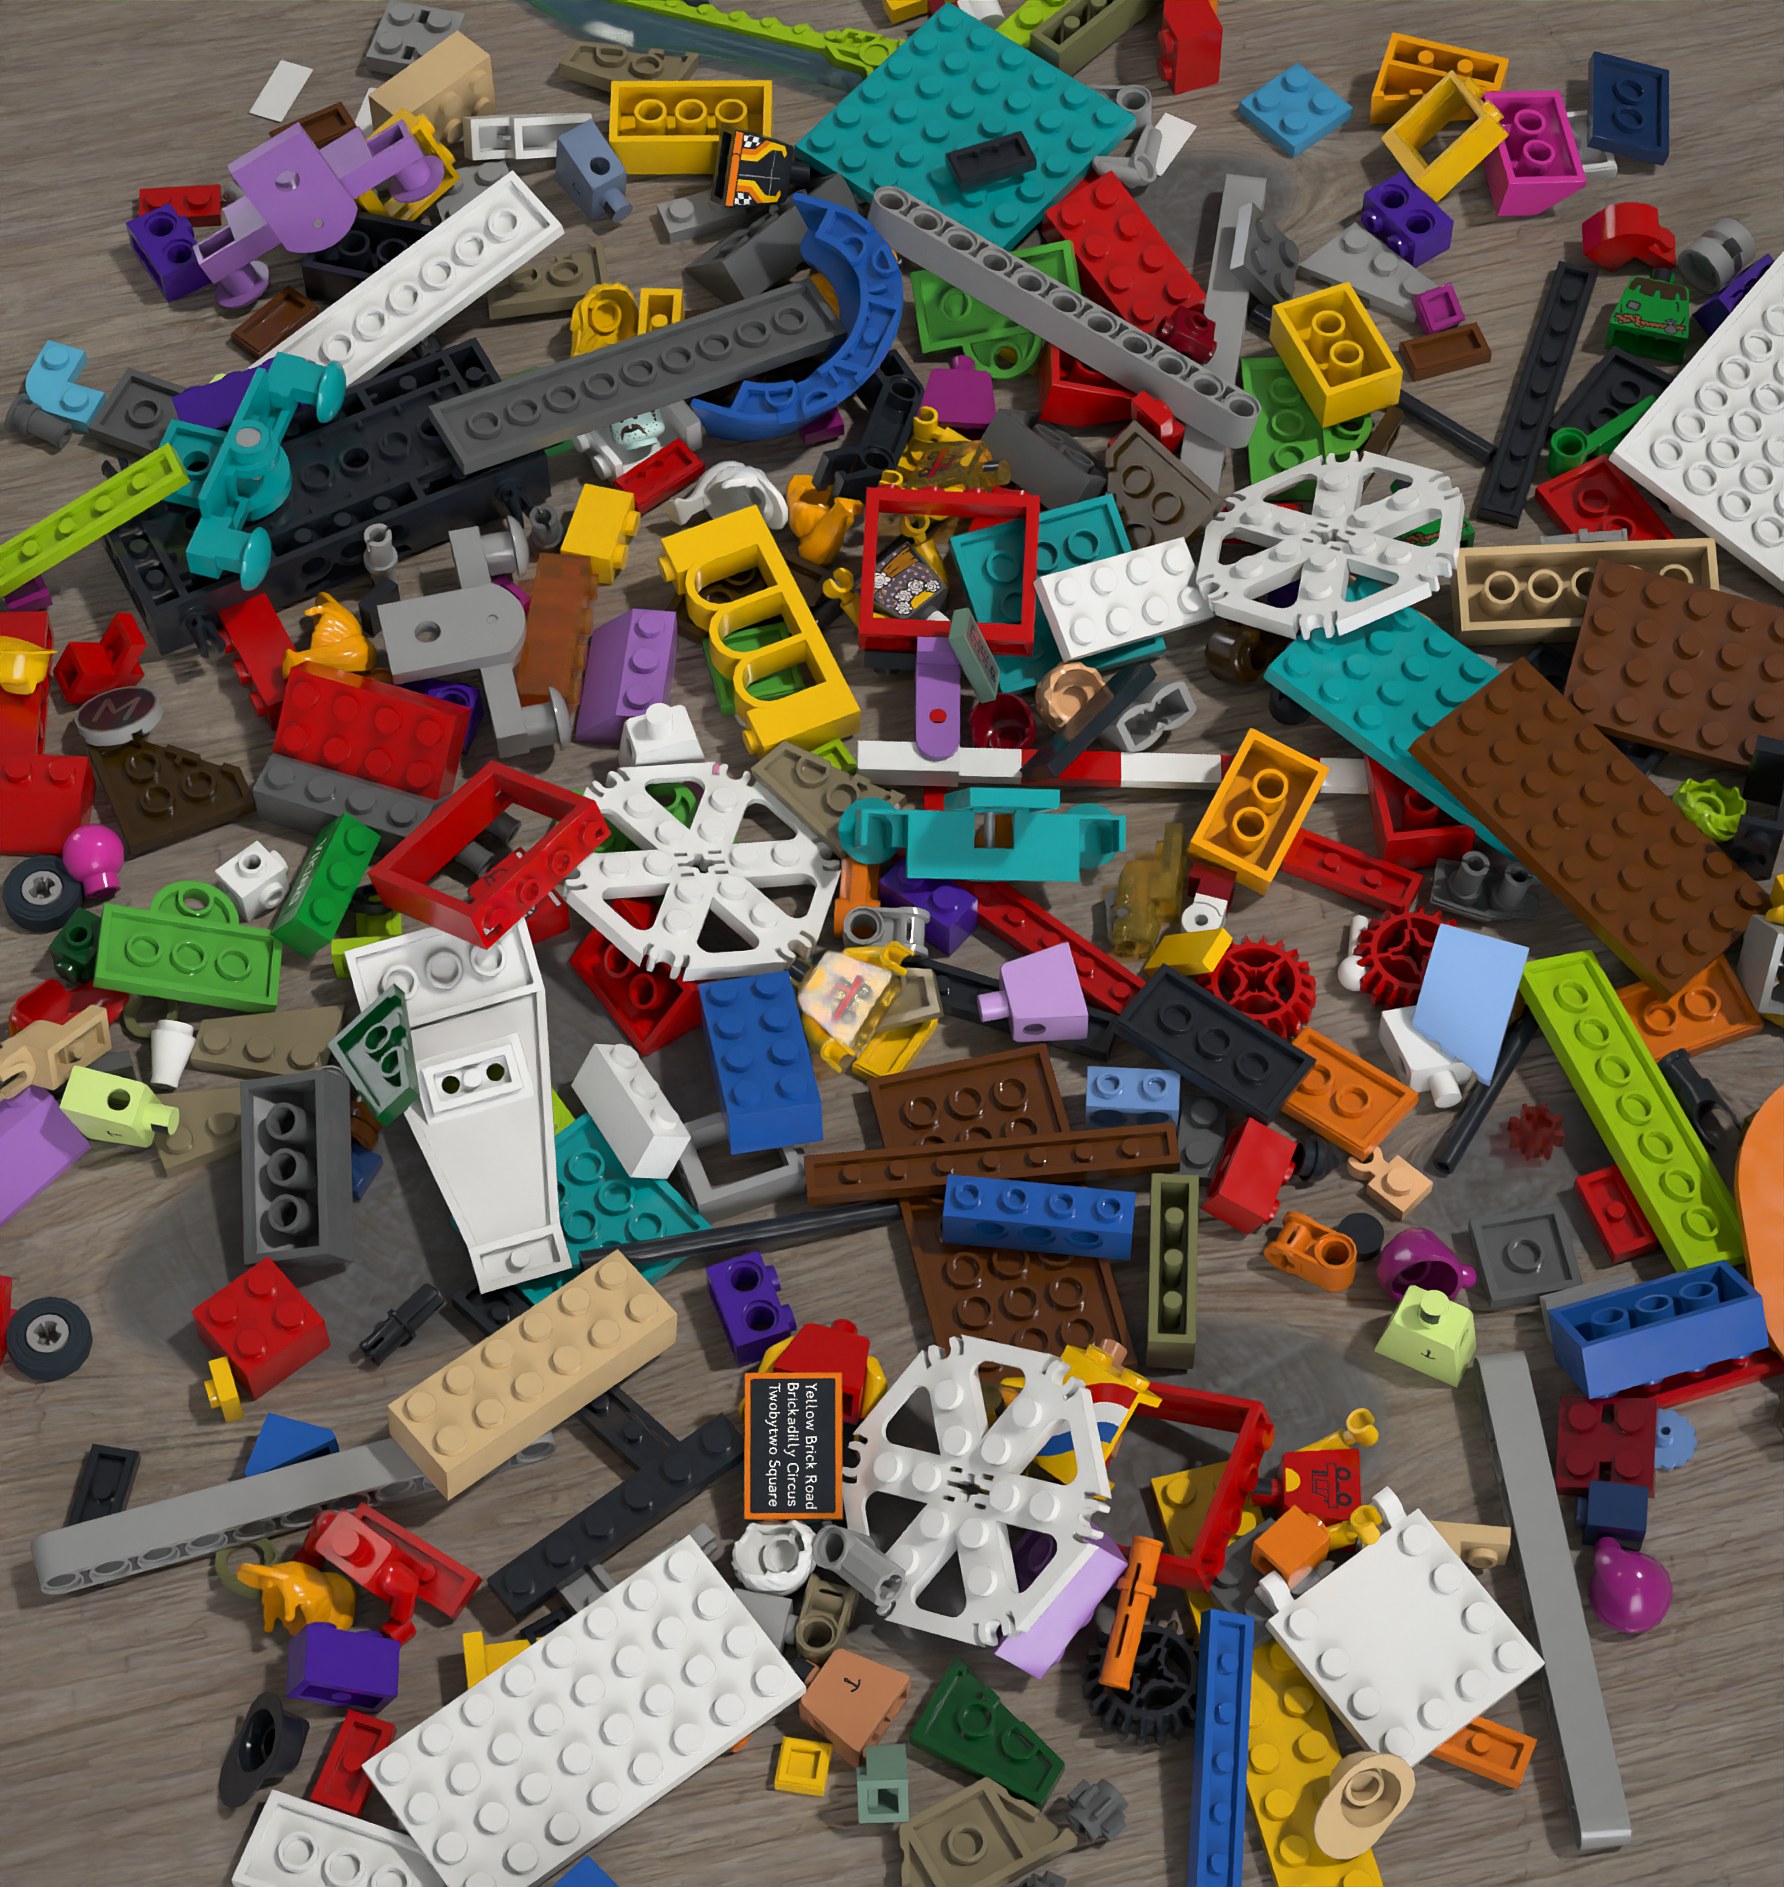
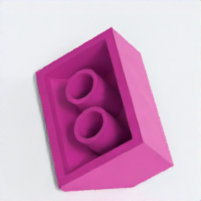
[1472,90,1587,216]

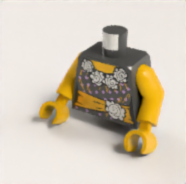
[823,514,951,629]

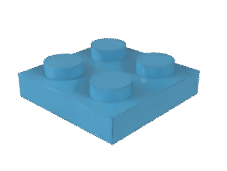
[1239,63,1353,158]

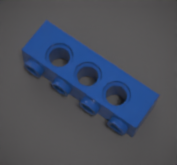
[943,1174,1136,1261]

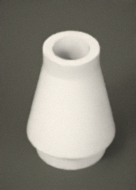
[150,1020,196,1090]

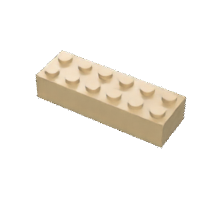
[1450,538,1720,646]
[387,1249,677,1501]

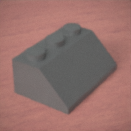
[979,408,1108,511]

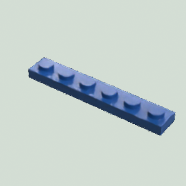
[1187,1609,1254,1887]

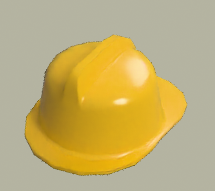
[0,635,58,694]

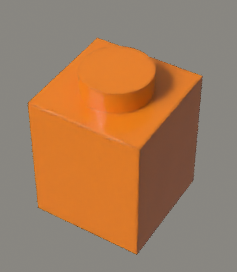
[1250,1505,1331,1591]

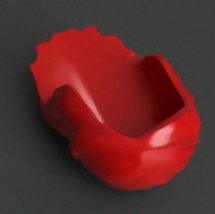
[8,978,130,1037]

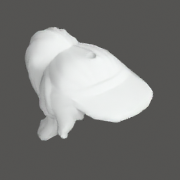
[663,461,788,530]

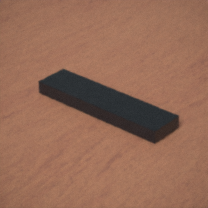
[1019,663,1157,782]

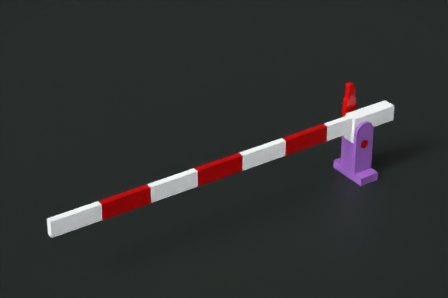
[857,637,1369,811]

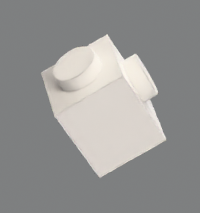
[215,841,290,922]

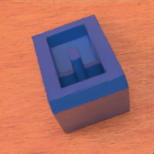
[244,1413,340,1477]

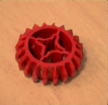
[1353,904,1457,1011]
[1194,934,1316,1040]

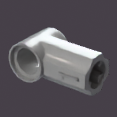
[812,1525,907,1607]

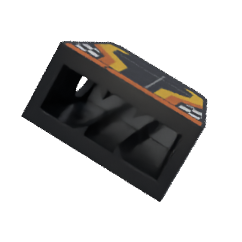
[710,123,810,208]

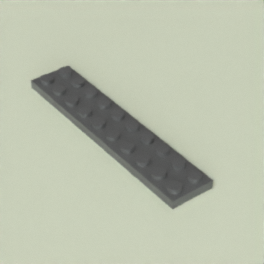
[428,278,847,475]

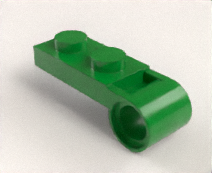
[1546,395,1657,479]

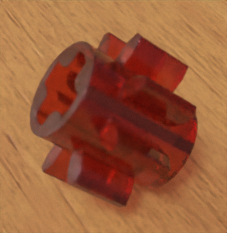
[1507,1103,1566,1161]

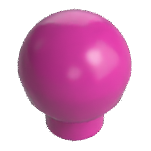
[62,824,124,899]

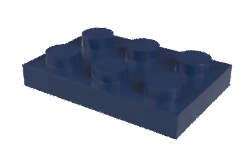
[1587,51,1669,166]

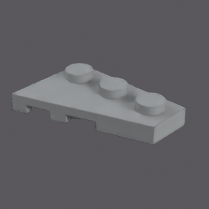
[1297,222,1438,323]

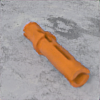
[1098,1536,1164,1690]

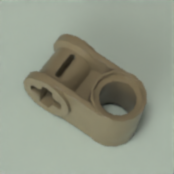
[795,1573,860,1668]

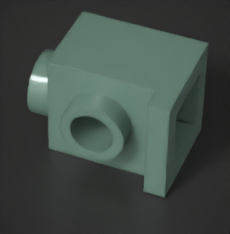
[856,1744,909,1823]

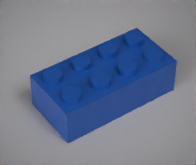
[698,970,823,1155]
[1547,1260,1769,1399]

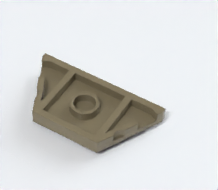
[899,1777,1078,1887]

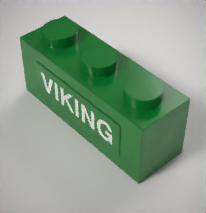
[270,812,382,958]

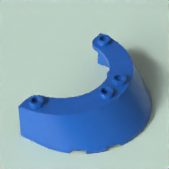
[690,192,904,441]

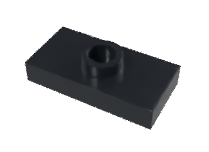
[945,131,1037,193]

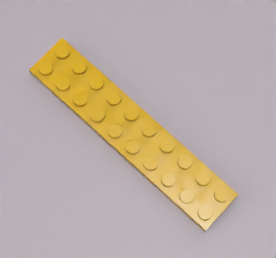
[1150,1460,1384,1887]

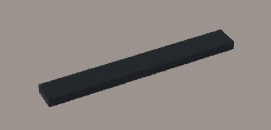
[1476,261,1599,529]

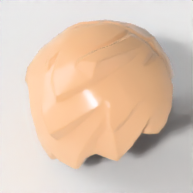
[1035,661,1105,732]

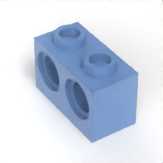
[1085,1066,1180,1136]

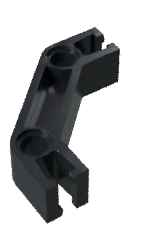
[811,349,925,509]

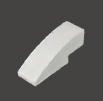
[463,113,592,160]

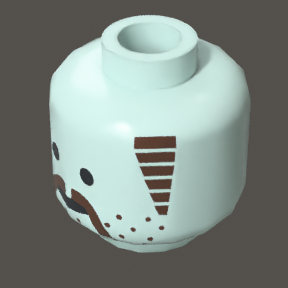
[609,408,665,451]

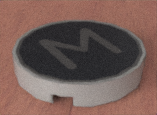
[74,686,163,746]

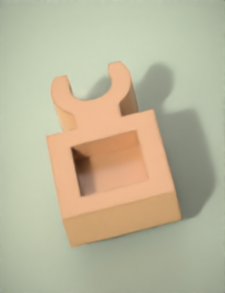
[1347,1146,1433,1221]

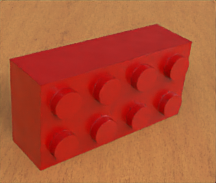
[1041,170,1207,337]
[272,660,472,800]

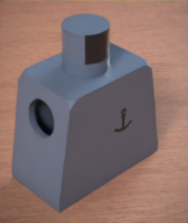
[555,119,633,222]

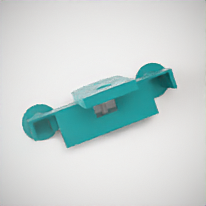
[838,787,1126,882]

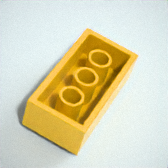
[609,80,773,174]

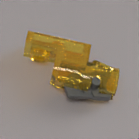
[1105,823,1188,960]

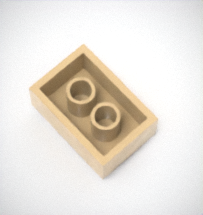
[368,30,497,147]

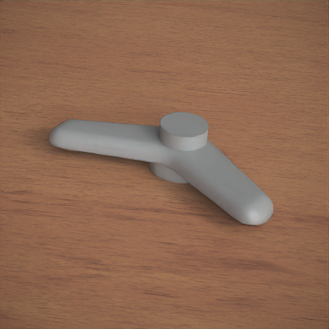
[1091,124,1162,189]

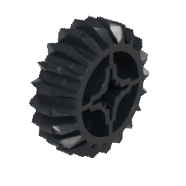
[1081,1613,1199,1748]

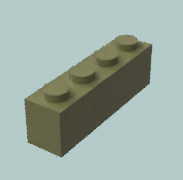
[1030,0,1164,76]
[1146,1173,1199,1369]

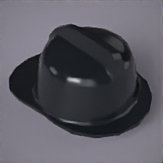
[219,1691,310,1808]

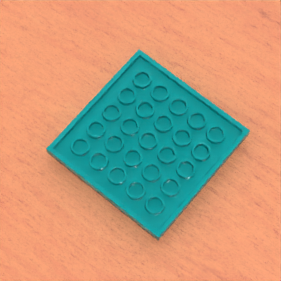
[794,2,1136,252]

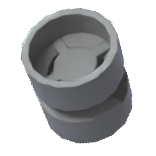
[1678,218,1756,294]

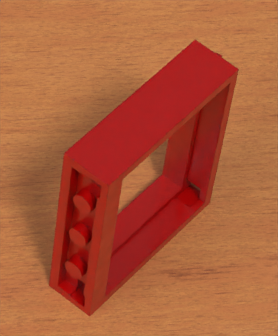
[858,484,1040,657]
[367,760,611,950]
[1058,1381,1275,1594]

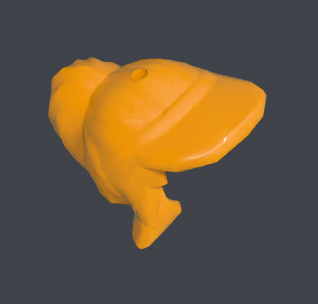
[786,475,864,567]
[282,592,377,679]
[236,1561,357,1636]

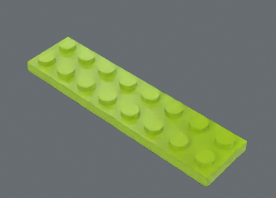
[1518,949,1745,1273]

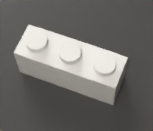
[571,1044,691,1179]

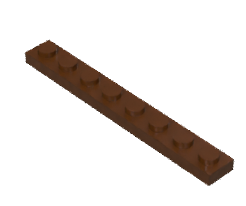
[803,1122,1180,1206]

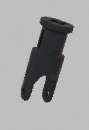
[1657,1048,1742,1151]

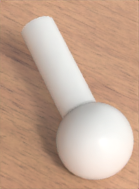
[1338,915,1370,991]

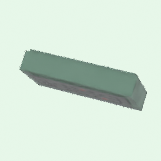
[948,607,1000,703]

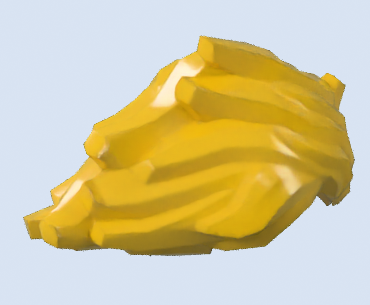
[570,281,639,358]

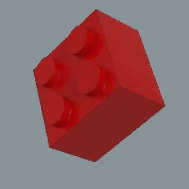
[191,1256,331,1401]

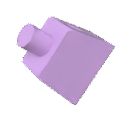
[977,942,1088,1042]

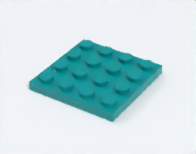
[948,493,1166,696]
[450,1111,713,1307]

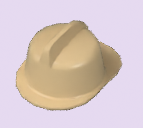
[1313,1750,1416,1859]

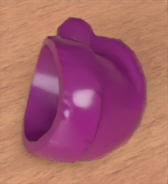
[1377,1227,1477,1303]
[1588,1537,1673,1634]

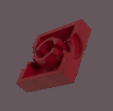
[1555,1396,1659,1498]

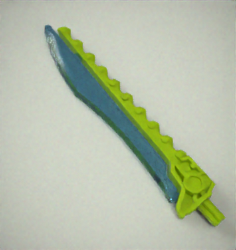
[525,0,906,95]

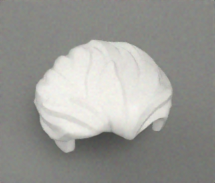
[731,1519,817,1597]

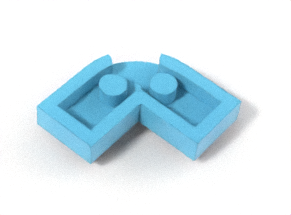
[25,340,106,434]

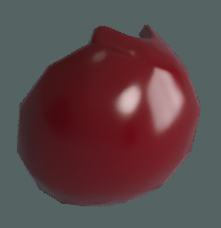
[968,692,1036,749]

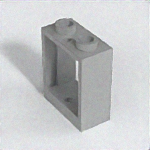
[675,1112,806,1224]

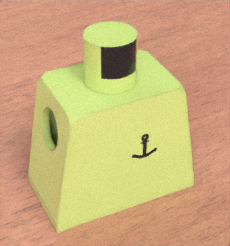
[59,1065,179,1148]
[1374,1285,1477,1388]

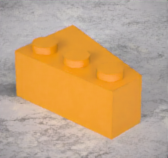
[1369,32,1509,124]

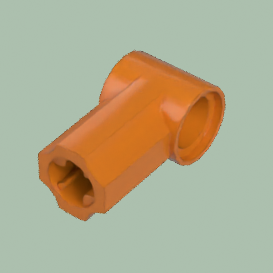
[834,856,881,940]

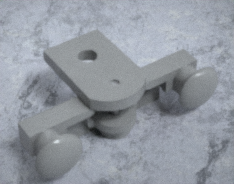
[377,515,571,758]

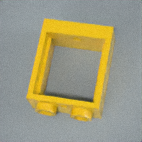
[1381,70,1509,203]
[354,108,461,222]

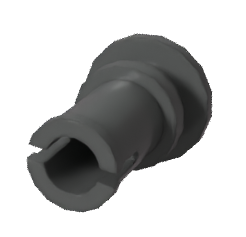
[4,393,73,449]
[528,504,567,561]

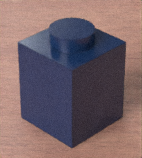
[1574,1480,1649,1552]

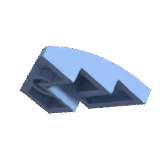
[1411,923,1530,1086]

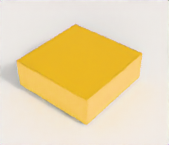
[774,1736,833,1797]

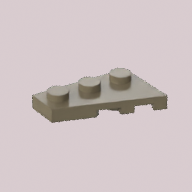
[559,41,700,92]
[486,239,610,319]
[751,741,907,859]
[153,1087,242,1178]

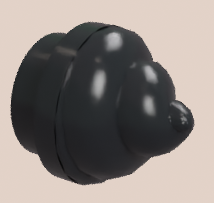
[1291,1136,1340,1183]

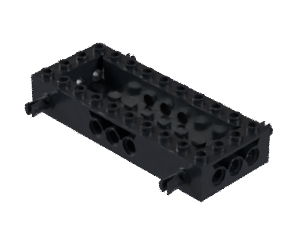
[86,333,552,658]

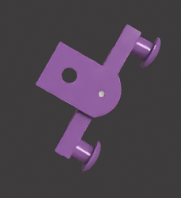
[192,119,444,309]

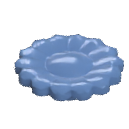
[1655,1409,1698,1471]

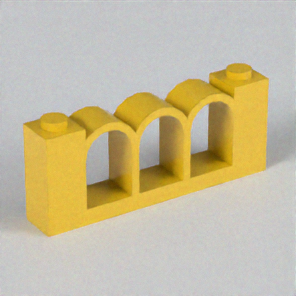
[657,504,861,760]

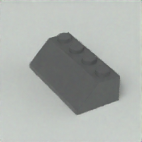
[685,172,864,305]
[253,753,453,858]
[240,1069,354,1268]

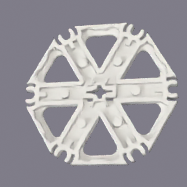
[1196,451,1465,640]
[562,762,841,981]
[843,1335,1112,1648]

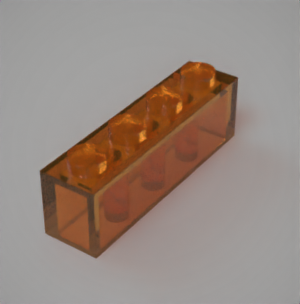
[516,553,599,719]

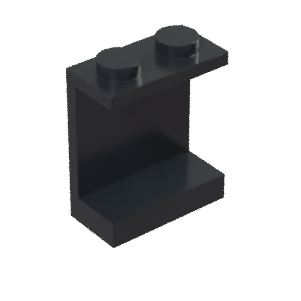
[1729,735,1784,880]

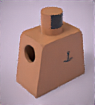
[791,1649,911,1768]

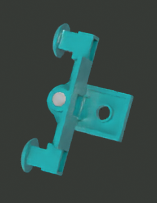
[158,352,346,591]

